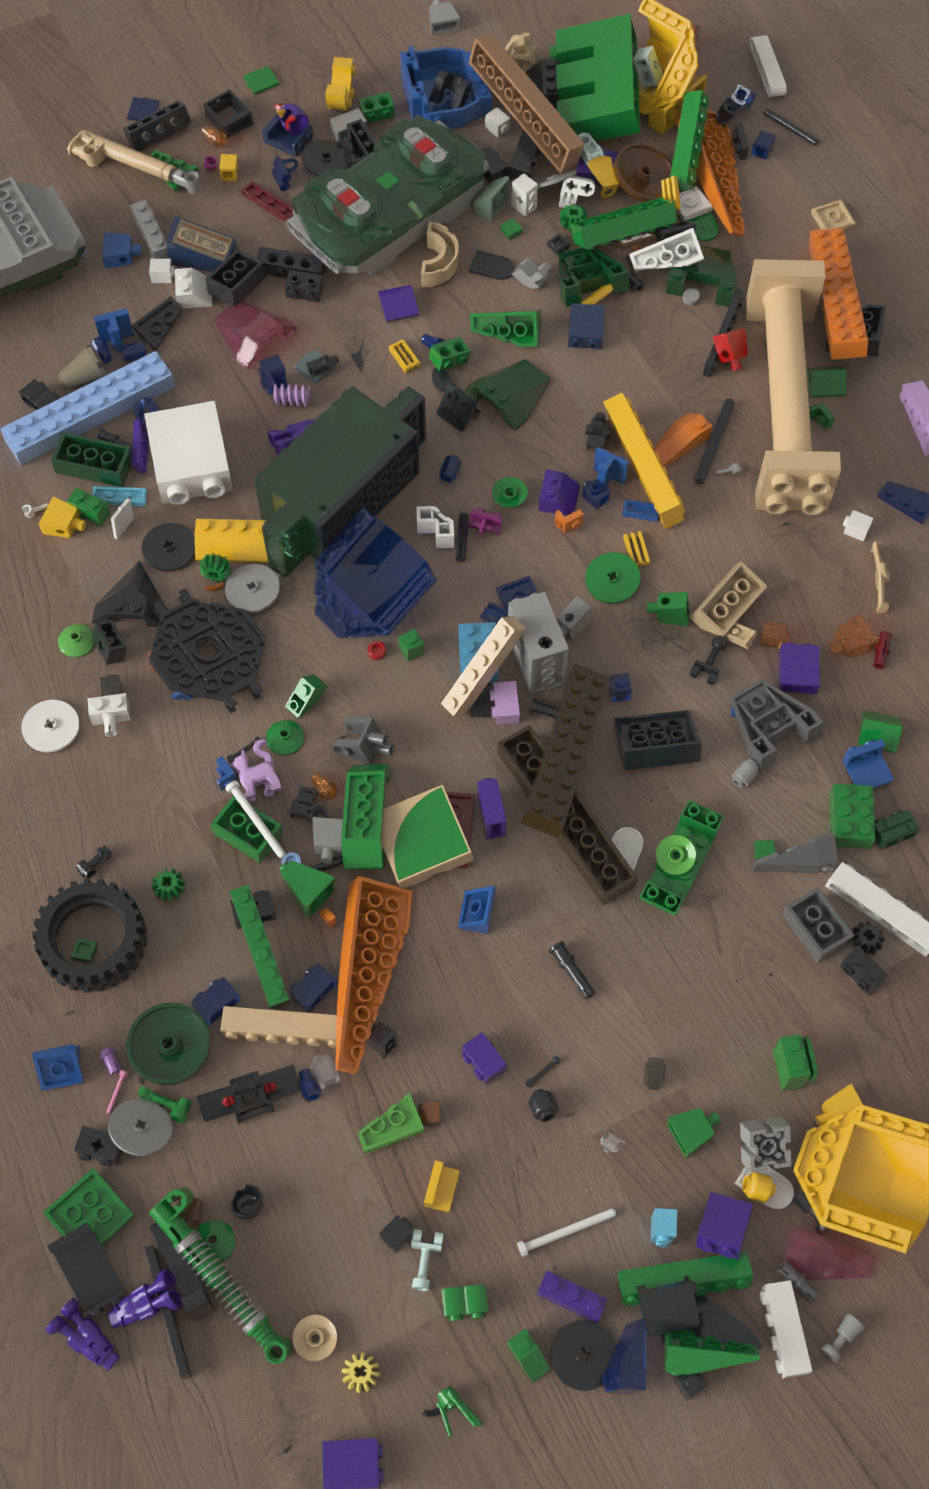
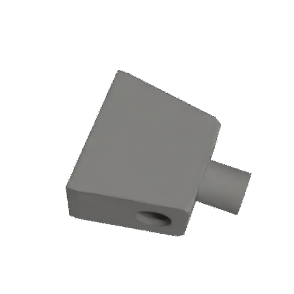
[429,0,460,36]
[557,596,593,639]
[313,817,343,864]

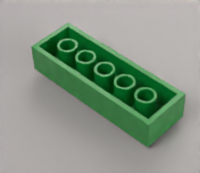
[570,197,677,250]

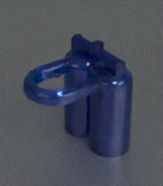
[272,156,298,191]

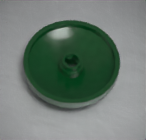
[126,1003,211,1086]

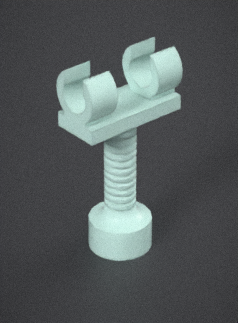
[411,1229,443,1291]

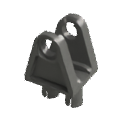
[332,717,395,764]

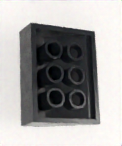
[614,710,701,770]

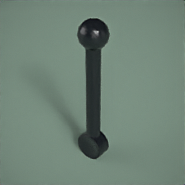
[227,737,261,763]
[526,1056,560,1088]

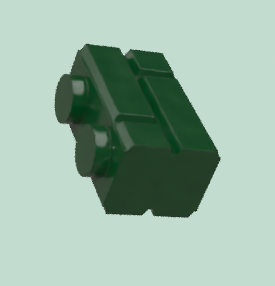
[874,810,919,850]

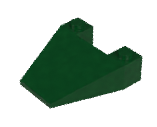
[666,244,737,307]
[558,247,630,307]

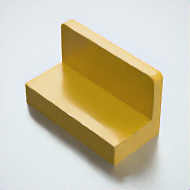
[424,1160,460,1213]

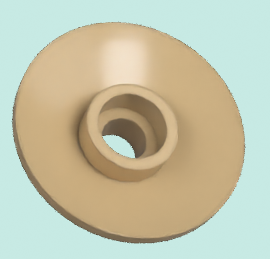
[293,1315,337,1361]

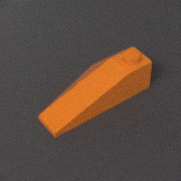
[653,413,712,467]

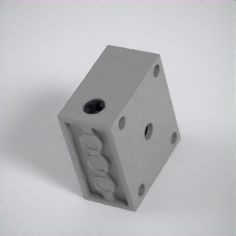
[508,592,569,696]

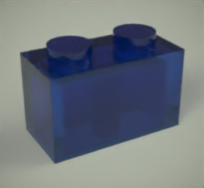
[258,354,288,395]
[290,963,337,1013]
[191,977,240,1026]

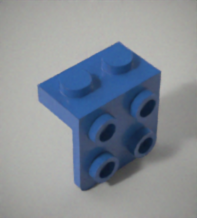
[843,739,894,789]

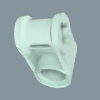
[578,133,604,166]

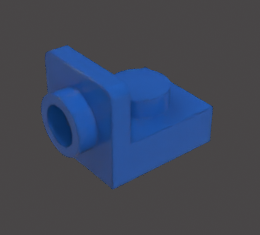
[216,756,237,791]

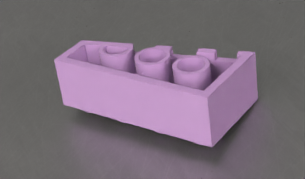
[900,380,929,456]

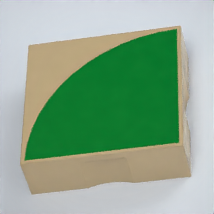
[382,784,474,889]

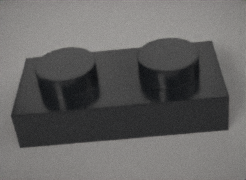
[732,124,749,160]

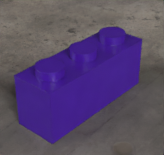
[537,1271,607,1323]

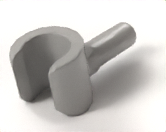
[716,463,742,477]

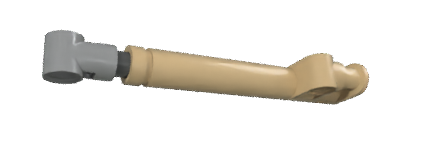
[68,129,202,194]

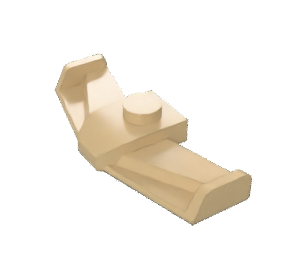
[870,541,890,613]

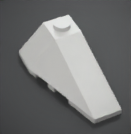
[629,228,704,270]

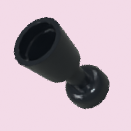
[791,1191,828,1235]

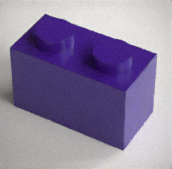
[461,1032,507,1085]

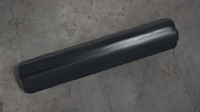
[456,513,469,562]

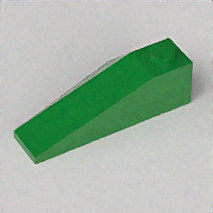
[470,310,542,347]
[664,1329,760,1376]

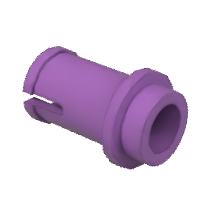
[100,1047,122,1075]

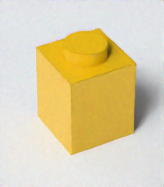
[219,154,239,181]

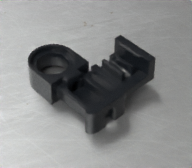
[289,786,329,824]

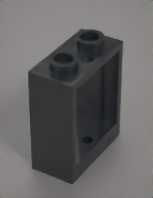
[204,89,253,138]

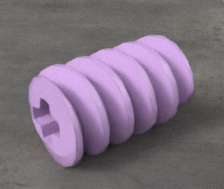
[274,383,311,407]

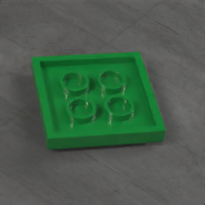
[43,1168,135,1247]

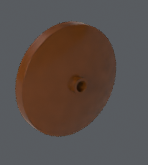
[614,143,673,202]

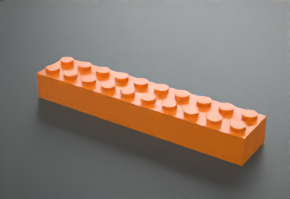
[809,228,868,360]

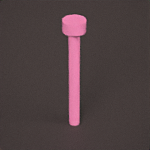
[106,1070,128,1114]

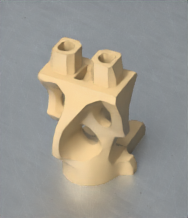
[505,33,539,72]

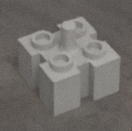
[740,1117,791,1172]

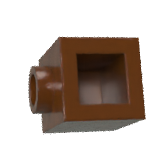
[178,1196,204,1227]

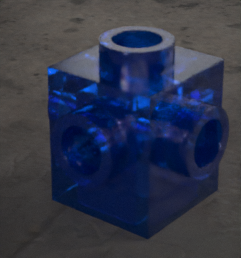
[133,397,160,424]

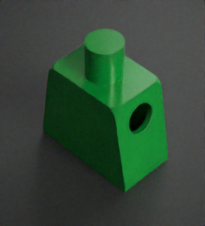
[646,592,690,626]
[666,1108,721,1158]

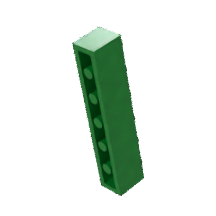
[670,90,710,191]
[229,884,290,1009]
[617,1251,753,1306]

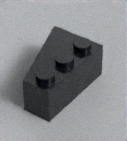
[346,119,380,172]

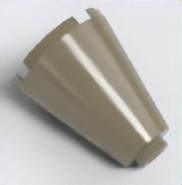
[58,345,108,389]

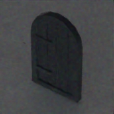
[469,250,515,280]

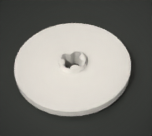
[21,700,80,753]

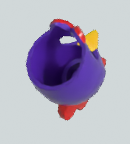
[275,103,309,136]

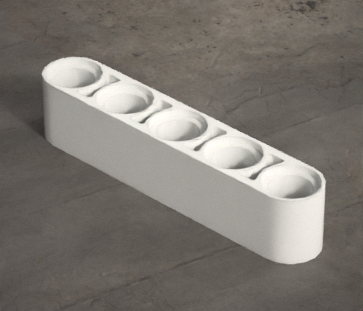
[750,35,786,98]

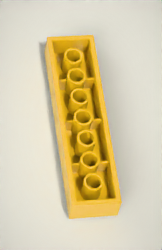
[603,393,686,530]

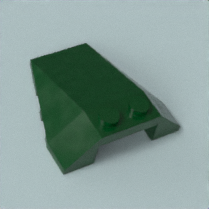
[465,359,550,431]

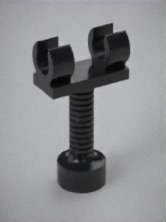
[690,635,728,685]

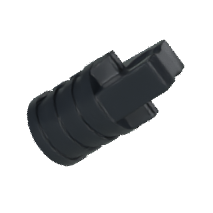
[307,355,340,377]

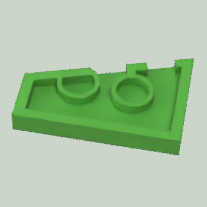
[357,1092,425,1154]

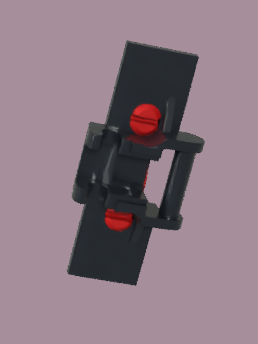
[196,1064,301,1124]

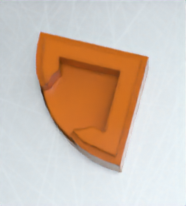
[319,908,337,928]

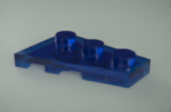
[877,481,929,525]

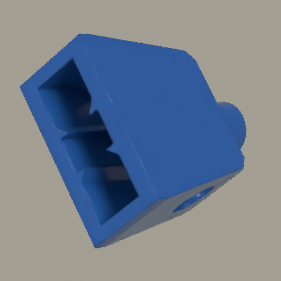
[102,232,142,268]

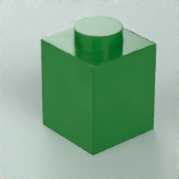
[398,628,424,661]

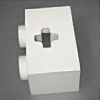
[511,173,538,216]

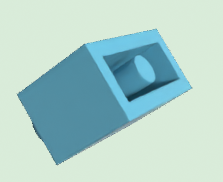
[650,1208,677,1247]

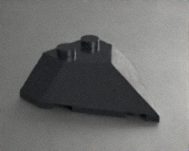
[92,561,168,627]

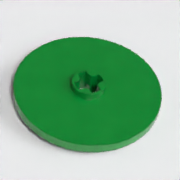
[585,552,640,604]

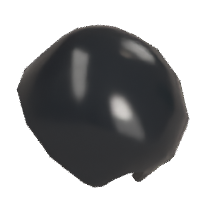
[231,1184,263,1220]

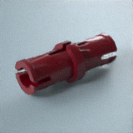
[873,631,892,669]

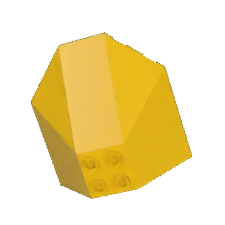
[638,0,699,115]
[793,1104,929,1254]

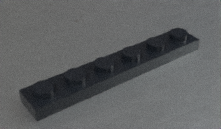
[703,288,745,377]

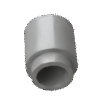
[732,759,759,788]

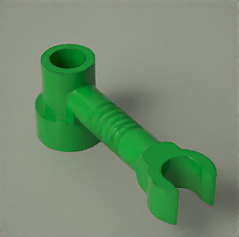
[137,1086,191,1123]

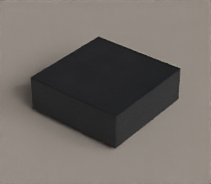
[547,233,570,255]

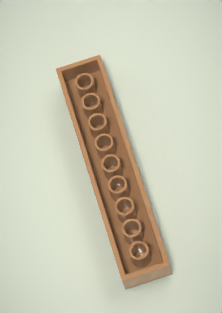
[469,33,585,174]

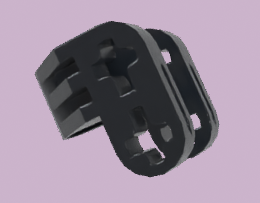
[430,70,473,109]

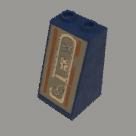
[166,216,239,272]

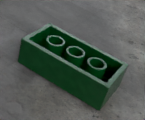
[51,432,132,487]

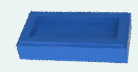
[622,499,659,522]

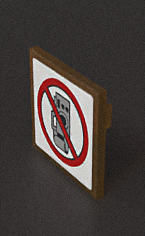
[613,231,655,252]

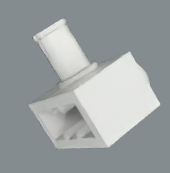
[87,693,131,737]

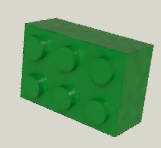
[830,784,875,849]
[210,795,284,864]

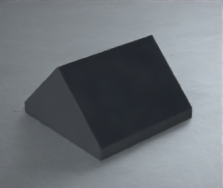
[654,221,696,242]

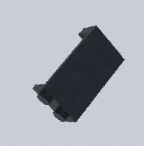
[47,1222,126,1317]

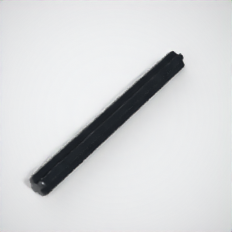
[694,398,735,484]

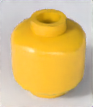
[742,1172,776,1203]

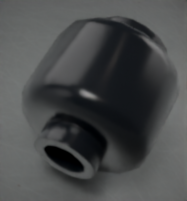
[528,1089,559,1122]

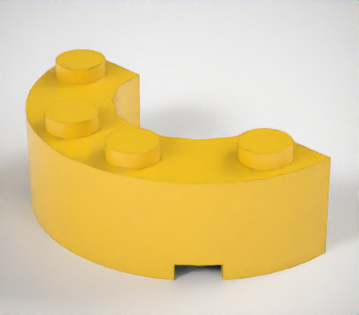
[325,57,356,111]

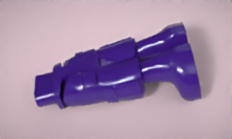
[268,418,329,460]
[108,1269,183,1328]
[45,1297,120,1371]

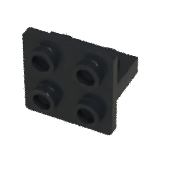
[436,384,481,431]

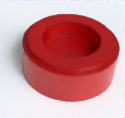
[368,641,386,661]

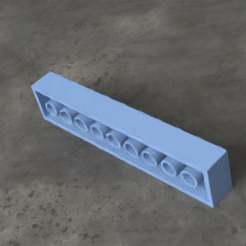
[0,351,175,465]

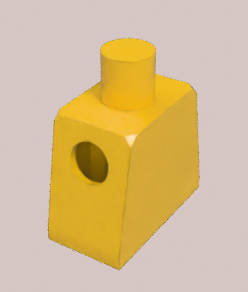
[39,497,86,538]
[815,1084,863,1126]

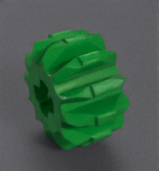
[560,203,588,232]
[200,553,231,582]
[151,868,186,902]

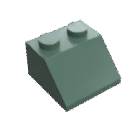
[474,176,509,222]

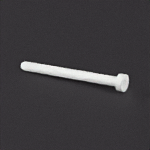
[226,781,285,858]
[517,1209,616,1257]

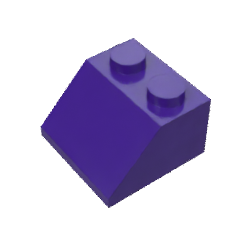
[538,469,580,516]

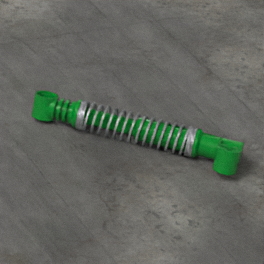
[149,1187,292,1364]

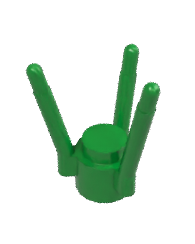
[436,1386,482,1437]

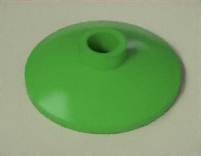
[58,624,95,658]
[656,835,696,875]

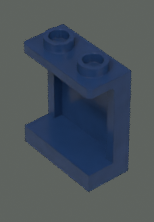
[262,113,314,157]
[568,303,605,349]

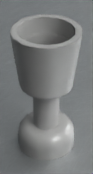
[821,1314,865,1363]

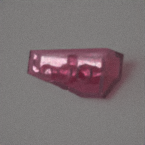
[779,1227,874,1280]

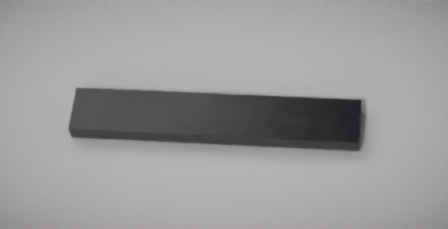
[144,1245,191,1380]

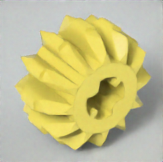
[342,1353,380,1393]

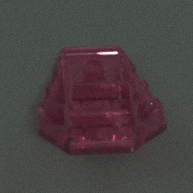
[213,301,297,369]

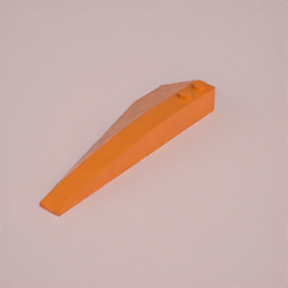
[675,110,745,236]
[336,876,413,1074]

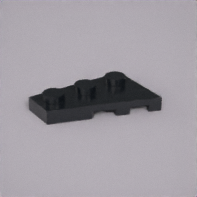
[132,296,182,351]

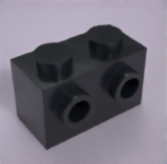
[285,270,324,302]
[840,946,888,995]

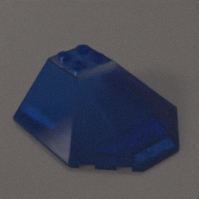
[315,507,437,638]

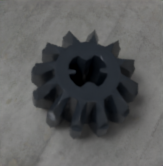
[851,921,885,955]

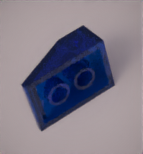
[602,1319,646,1395]

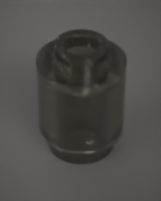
[643,1057,666,1090]

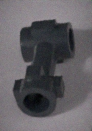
[76,845,112,879]

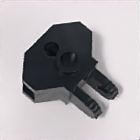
[585,412,612,450]

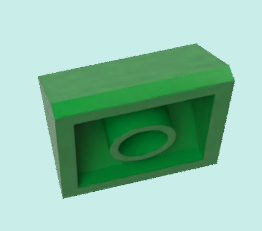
[806,366,847,398]
[858,711,903,753]

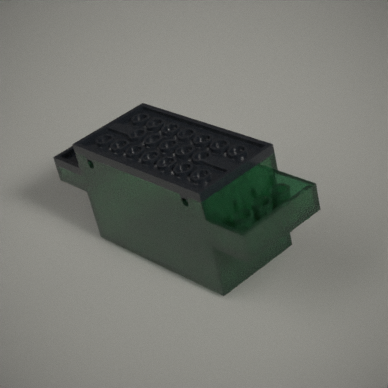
[254,386,427,578]

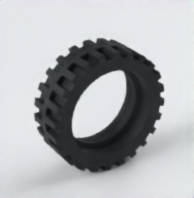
[32,878,147,993]

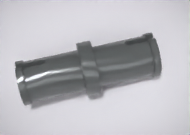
[777,1260,819,1302]

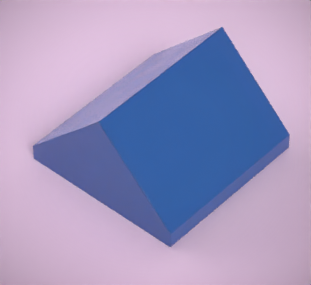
[458,886,496,934]

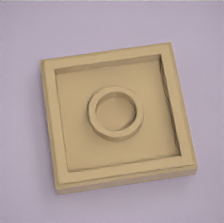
[811,200,856,231]

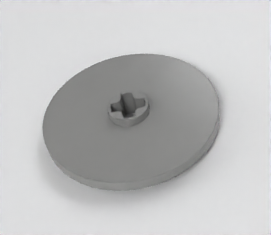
[537,170,577,188]
[225,564,280,613]
[108,1099,172,1156]

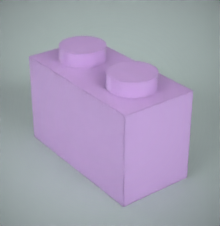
[490,681,520,725]

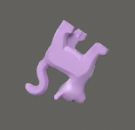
[230,739,282,803]

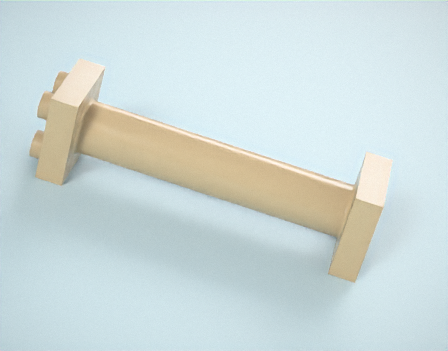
[745,259,841,515]

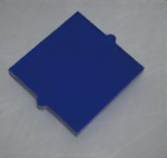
[127,97,159,121]

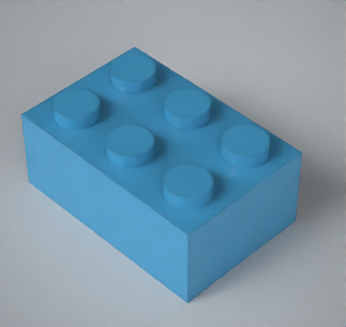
[458,622,499,683]

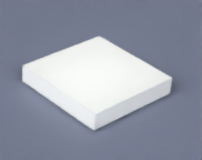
[673,187,713,221]

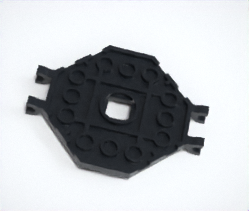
[149,588,265,714]

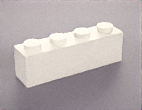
[760,1280,813,1379]

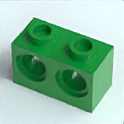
[358,91,395,124]
[429,336,471,372]

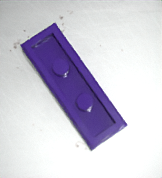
[131,419,149,474]

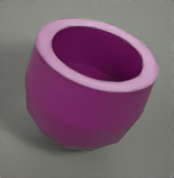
[204,156,218,171]

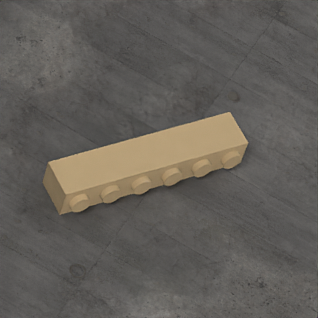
[441,616,527,716]
[220,1006,337,1048]

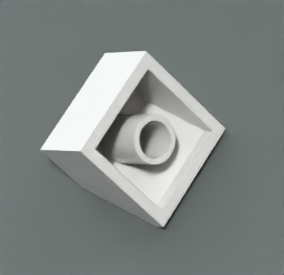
[175,268,212,309]

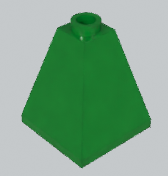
[279,860,336,919]

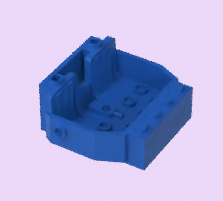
[400,46,492,129]

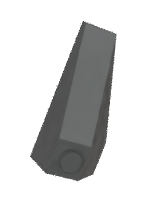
[752,832,838,873]

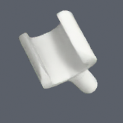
[22,503,48,518]

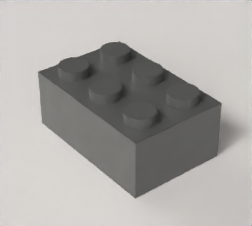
[782,887,854,963]

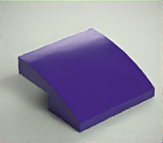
[378,285,419,322]

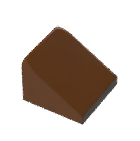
[419,1101,440,1126]

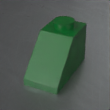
[507,1328,551,1383]

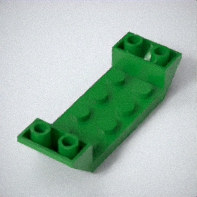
[341,763,391,870]
[639,800,725,916]

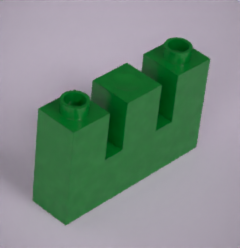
[549,14,641,142]

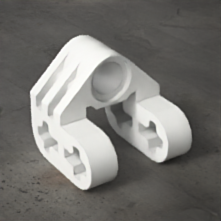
[559,176,595,208]

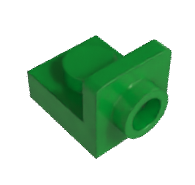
[809,402,835,430]

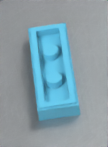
[92,486,147,507]

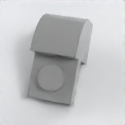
[512,257,551,289]

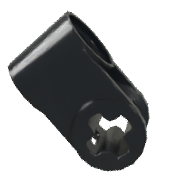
[715,97,741,126]

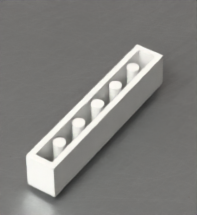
[825,862,929,957]

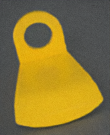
[588,156,619,198]

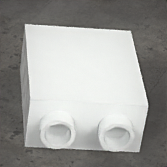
[144,401,233,505]

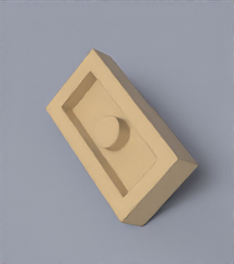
[715,622,757,649]

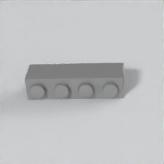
[131,200,169,259]

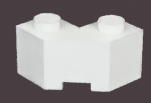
[416,506,454,549]

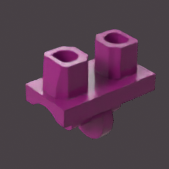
[468,507,503,534]

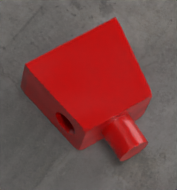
[712,328,748,371]

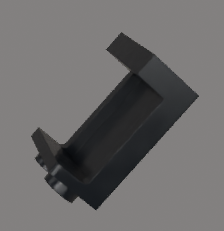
[636,1275,702,1337]

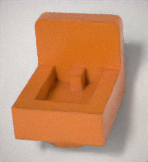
[554,509,584,534]

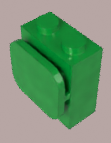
[773,1034,818,1091]

